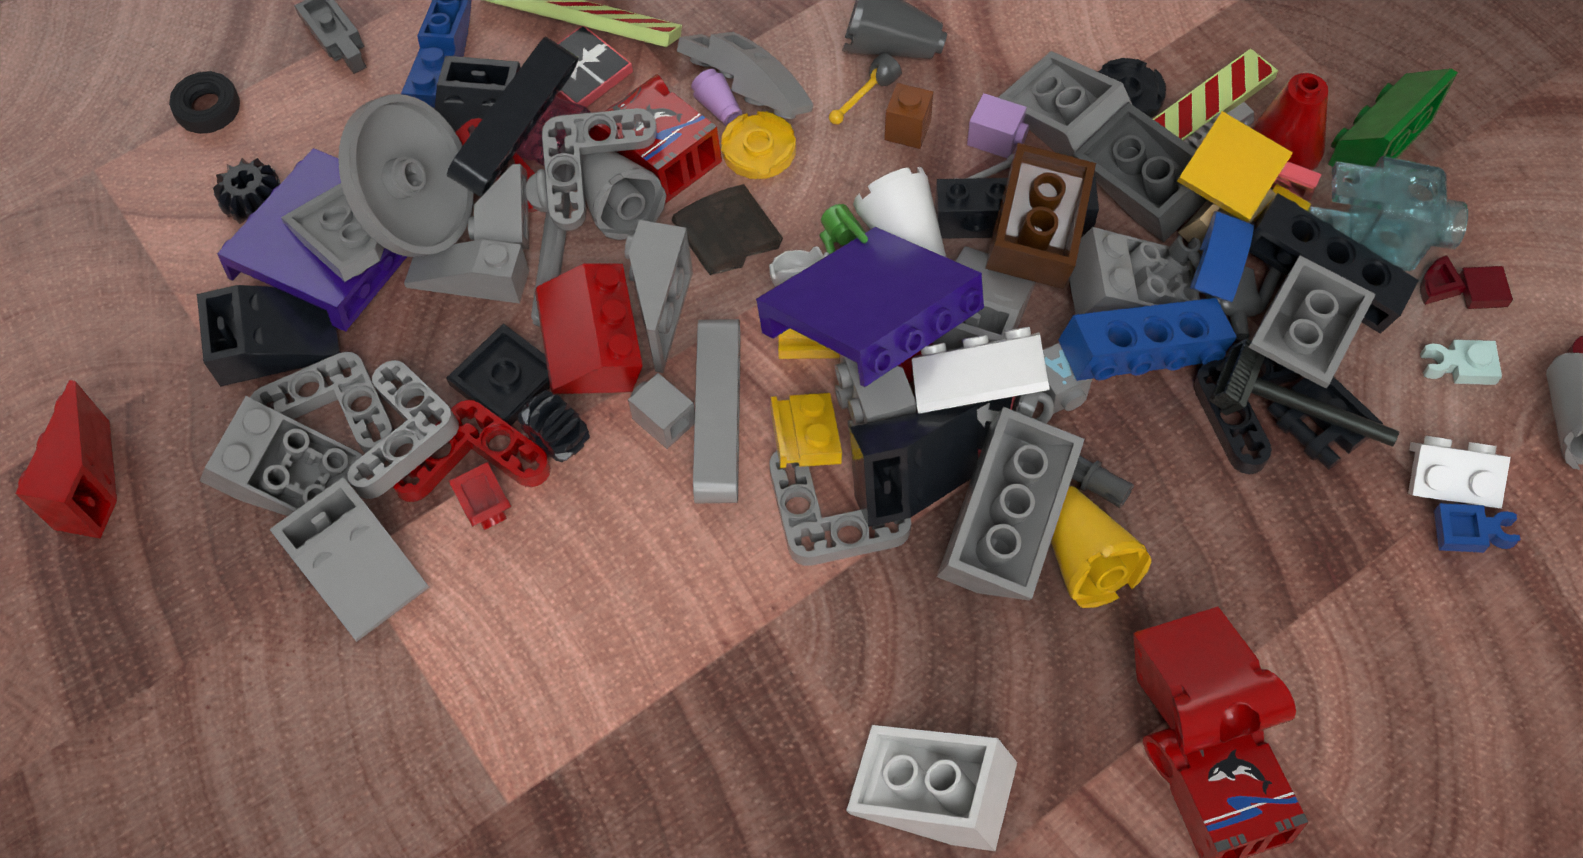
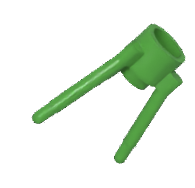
[819,204,868,254]

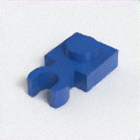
[1434,503,1521,553]

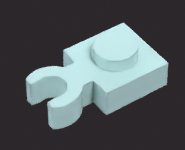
[1420,340,1502,385]

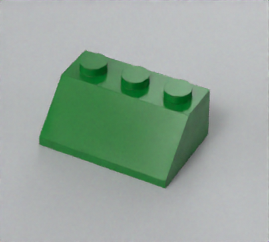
[1328,68,1458,190]

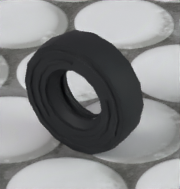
[169,71,240,134]

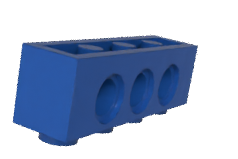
[1058,298,1237,381]

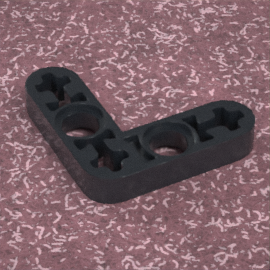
[1193,356,1302,474]

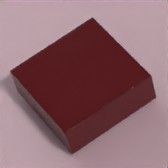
[1459,266,1513,309]

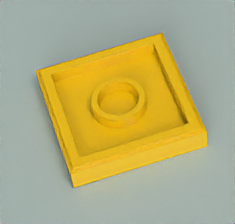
[1177,111,1292,222]

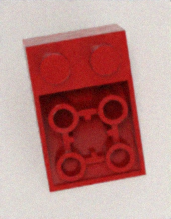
[15,380,117,539]

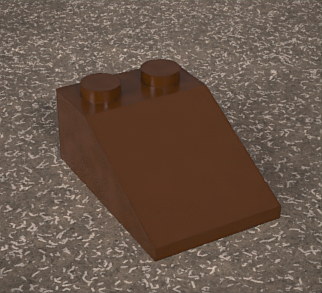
[985,143,1096,289]

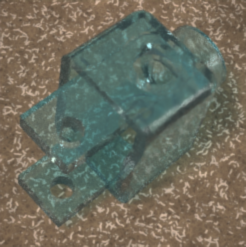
[1308,156,1468,271]

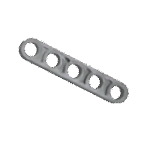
[693,319,740,504]

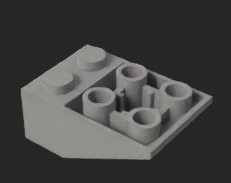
[1069,227,1200,315]
[932,246,1036,350]
[200,396,362,516]
[269,477,429,642]

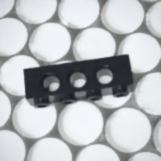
[934,177,1099,239]
[1249,193,1419,334]

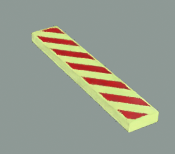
[483,0,682,47]
[1153,49,1278,140]

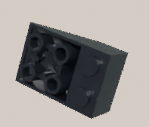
[435,56,521,175]
[197,285,341,387]
[849,403,978,527]

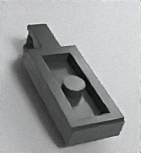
[294,0,367,74]

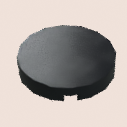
[1098,58,1166,118]

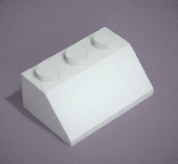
[912,327,1050,413]

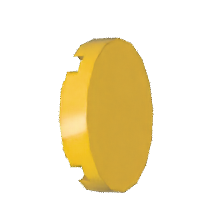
[721,111,796,179]

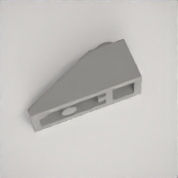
[404,239,529,304]

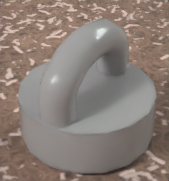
[525,169,566,212]
[1012,391,1054,424]

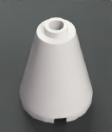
[853,167,947,258]

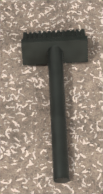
[1209,338,1400,447]

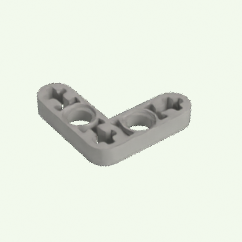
[542,108,657,231]
[250,352,394,453]
[347,360,459,499]
[770,451,911,566]

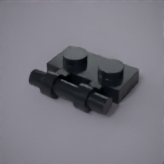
[1267,376,1383,470]

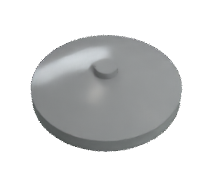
[338,94,473,257]

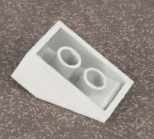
[846,725,1017,851]

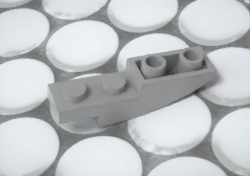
[677,32,813,119]

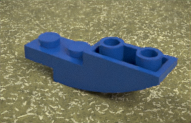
[401,0,472,108]

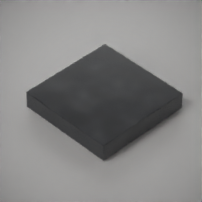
[446,323,550,426]

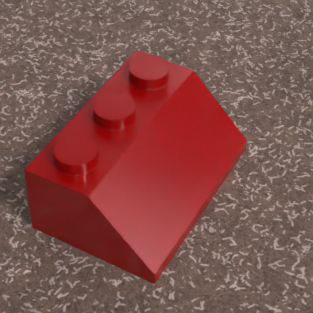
[535,263,643,394]

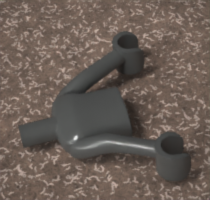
[1169,236,1282,340]

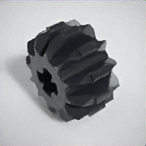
[213,158,281,224]
[517,390,590,462]

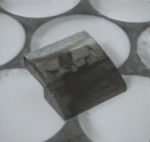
[672,184,783,275]

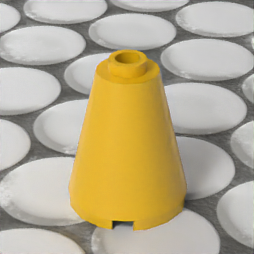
[1051,486,1152,608]

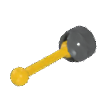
[829,53,902,125]

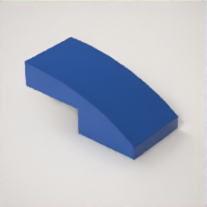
[1190,211,1254,302]

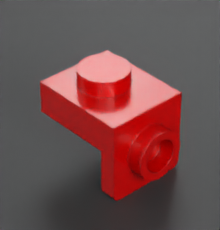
[448,462,512,530]

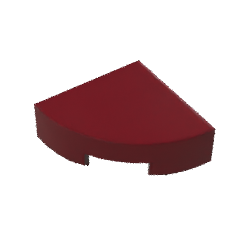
[1420,255,1466,305]

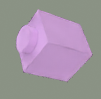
[967,93,1029,158]

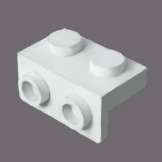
[1408,436,1511,509]

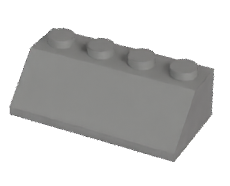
[937,407,1085,601]

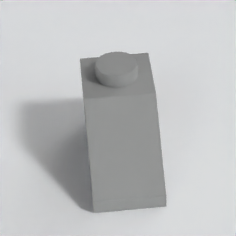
[468,164,529,249]

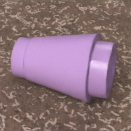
[691,69,742,126]

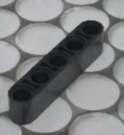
[447,36,579,197]

